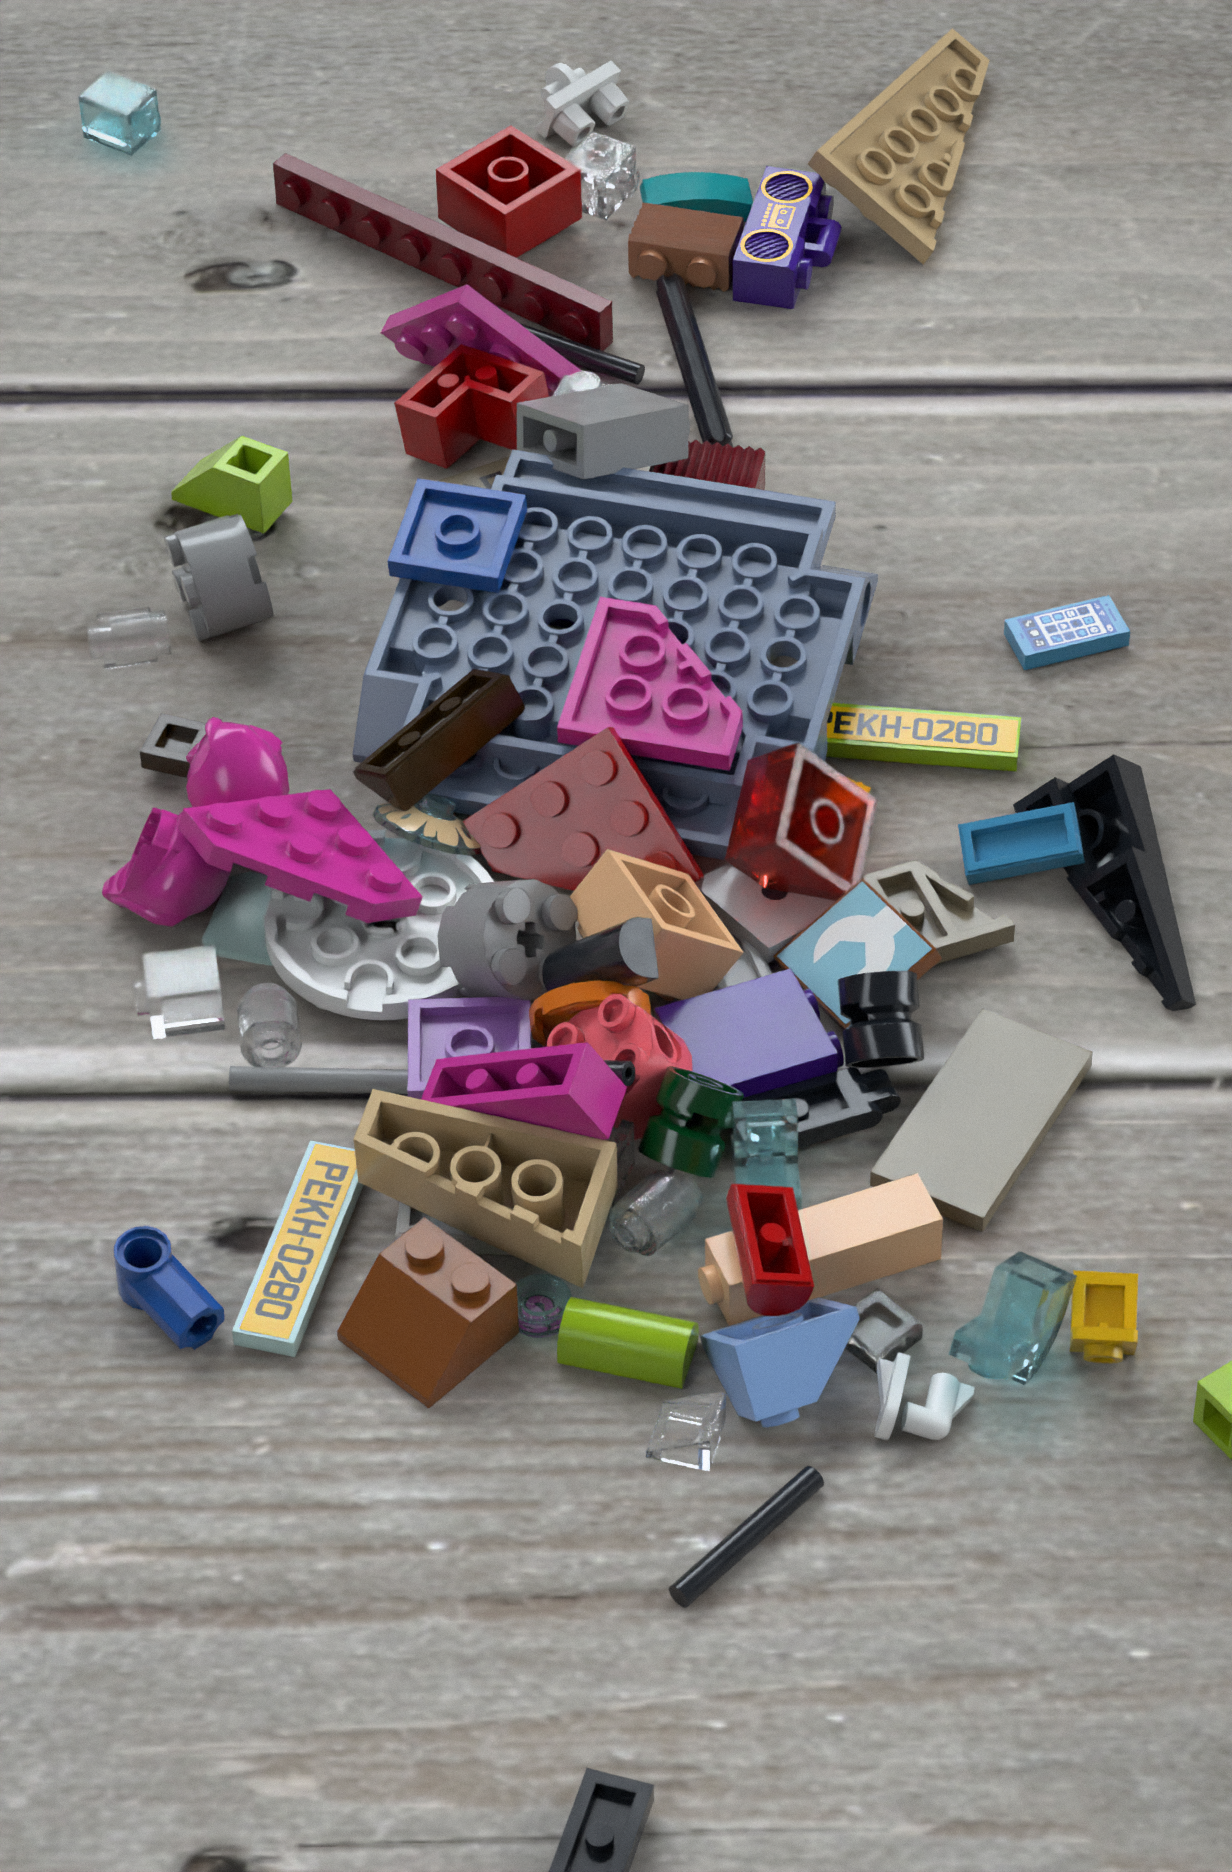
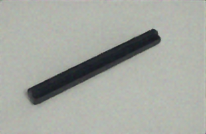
[656,273,733,447]

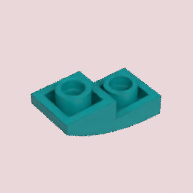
[639,172,753,222]

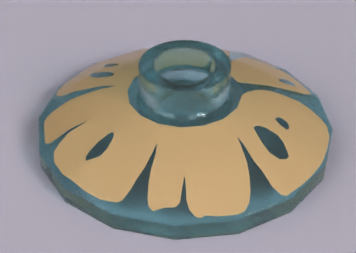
[373,793,482,856]

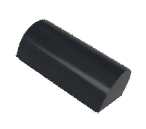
[542,917,659,992]

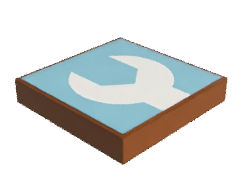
[773,878,942,1030]

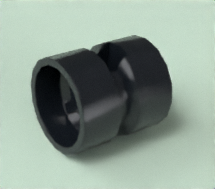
[837,971,924,1068]

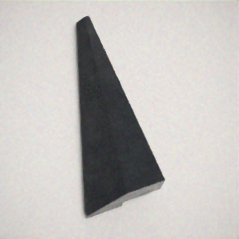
[1013,754,1196,1011]

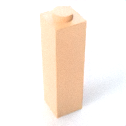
[698,1173,943,1326]

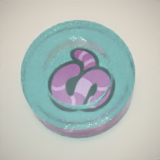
[516,1274,572,1338]

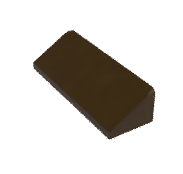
[353,669,525,811]

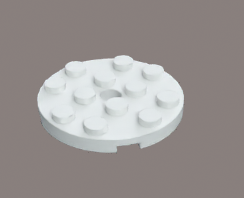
[264,830,494,1020]

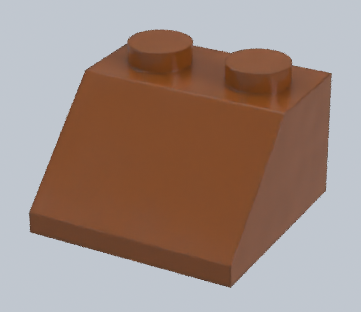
[337,1217,519,1408]

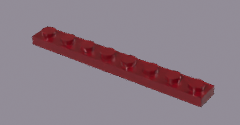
[273,153,613,351]

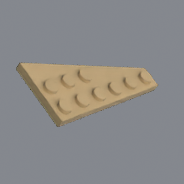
[808,28,990,265]

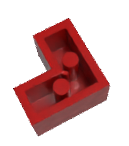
[394,344,549,469]

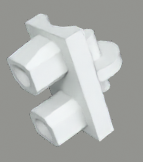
[535,61,629,147]

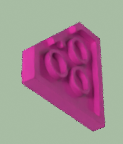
[380,284,589,397]
[557,597,743,771]
[177,789,423,923]

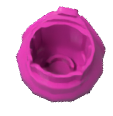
[186,717,290,807]
[102,808,231,927]

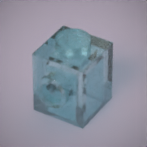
[79,71,161,156]

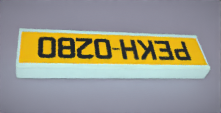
[232,1141,364,1357]

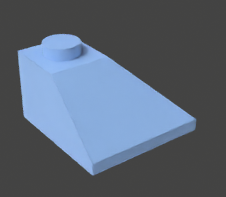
[700,1297,860,1427]

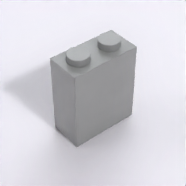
[517,383,690,480]

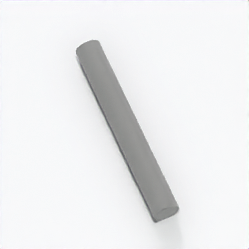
[229,1066,408,1094]

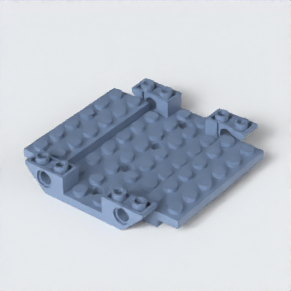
[352,449,878,861]

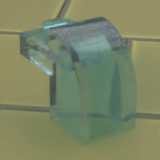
[731,1099,802,1210]
[949,1251,1077,1385]

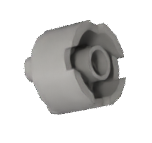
[164,514,274,641]
[437,879,577,1000]

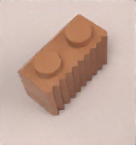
[628,202,744,292]

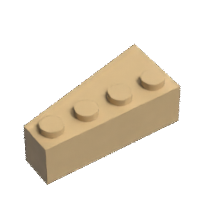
[353,1089,618,1288]

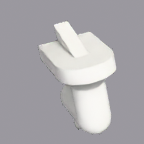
[874,1352,975,1440]

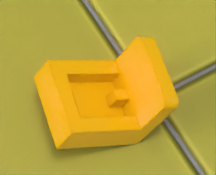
[1069,1270,1138,1364]

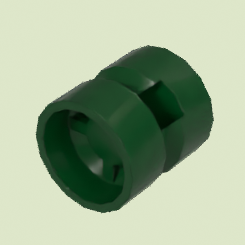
[638,1066,744,1178]

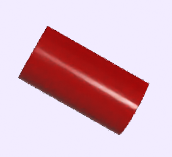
[726,1184,814,1316]

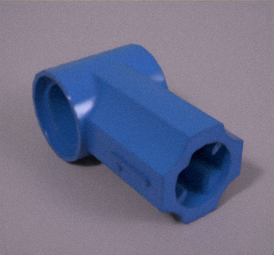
[114,1226,225,1350]

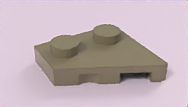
[862,860,1015,964]

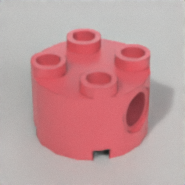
[547,994,692,1141]

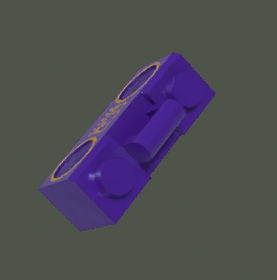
[733,166,842,309]

